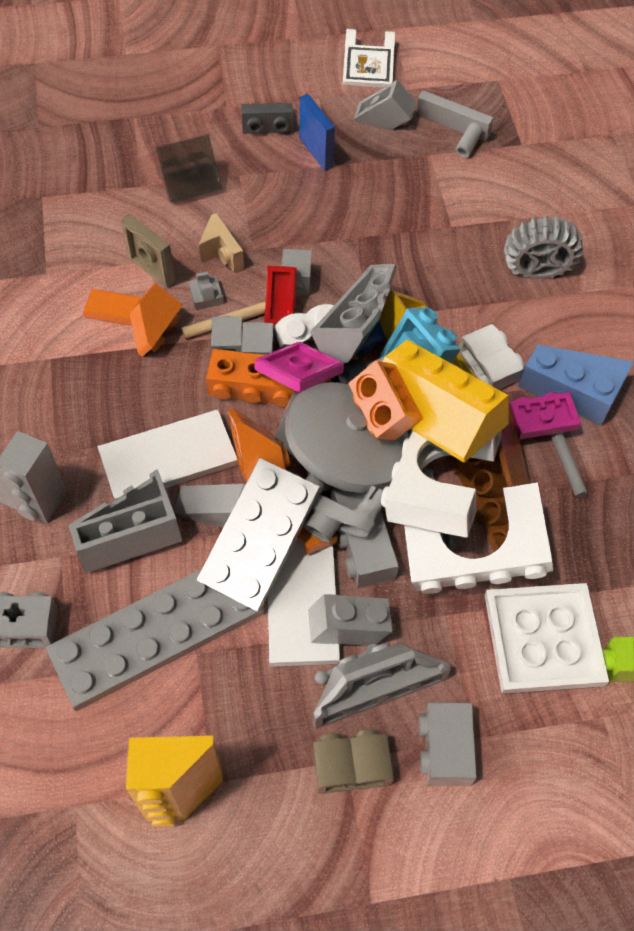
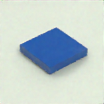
[299,94,335,171]

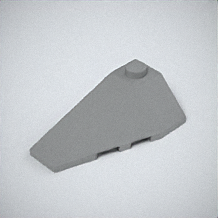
[311,264,397,363]

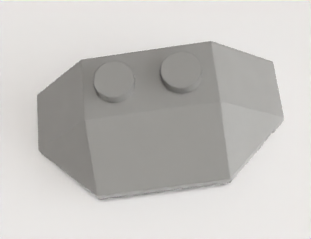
[313,643,451,729]

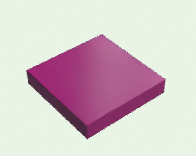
[255,342,344,393]

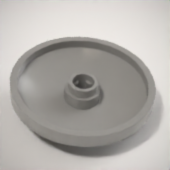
[285,382,410,493]

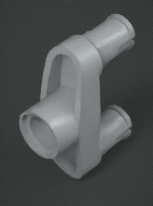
[303,473,383,543]

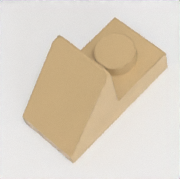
[199,213,244,273]

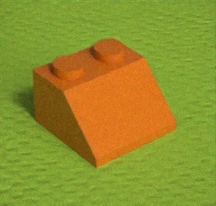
[227,408,290,483]

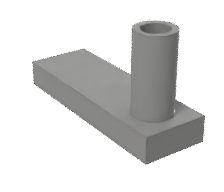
[417,90,493,158]

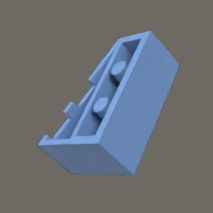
[518,345,634,425]

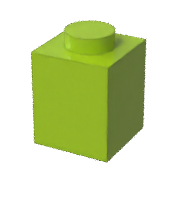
[602,637,634,682]

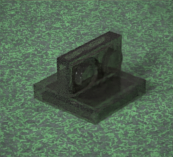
[154,134,222,203]

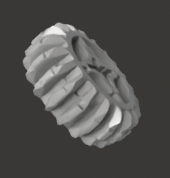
[504,215,583,279]

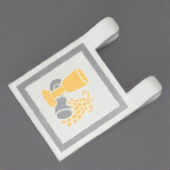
[342,29,395,88]

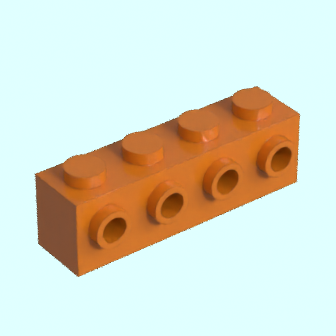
[206,349,333,407]

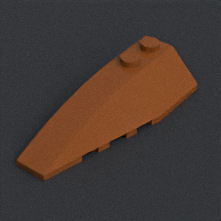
[447,389,529,552]

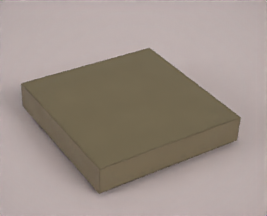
[122,214,176,288]

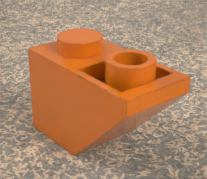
[129,282,183,357]

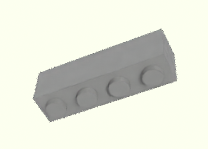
[323,484,398,588]

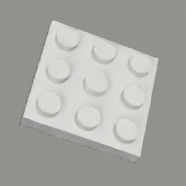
[484,583,609,694]

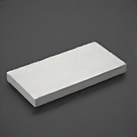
[97,409,238,500]
[268,538,340,667]

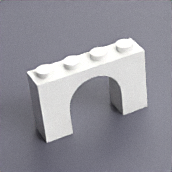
[381,430,502,538]
[404,483,553,594]

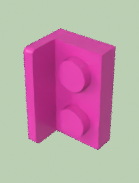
[510,392,581,440]

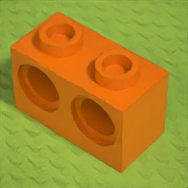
[348,360,424,441]

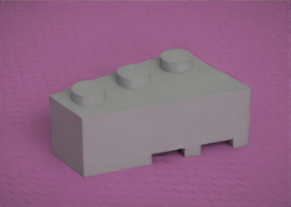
[0,431,67,523]
[69,469,182,574]

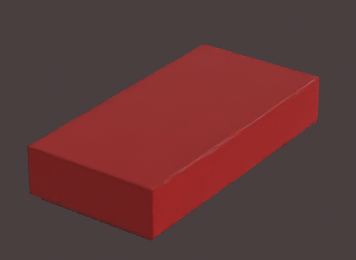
[264,265,297,326]

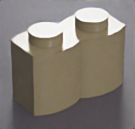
[312,729,394,794]

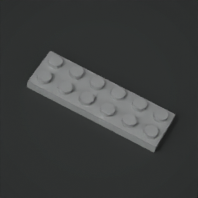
[45,569,265,712]

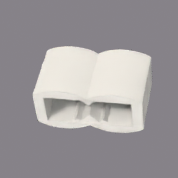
[273,304,334,349]
[459,324,524,389]

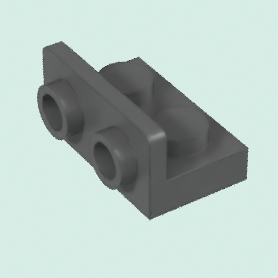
[241,103,294,134]

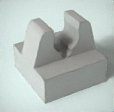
[188,271,224,310]

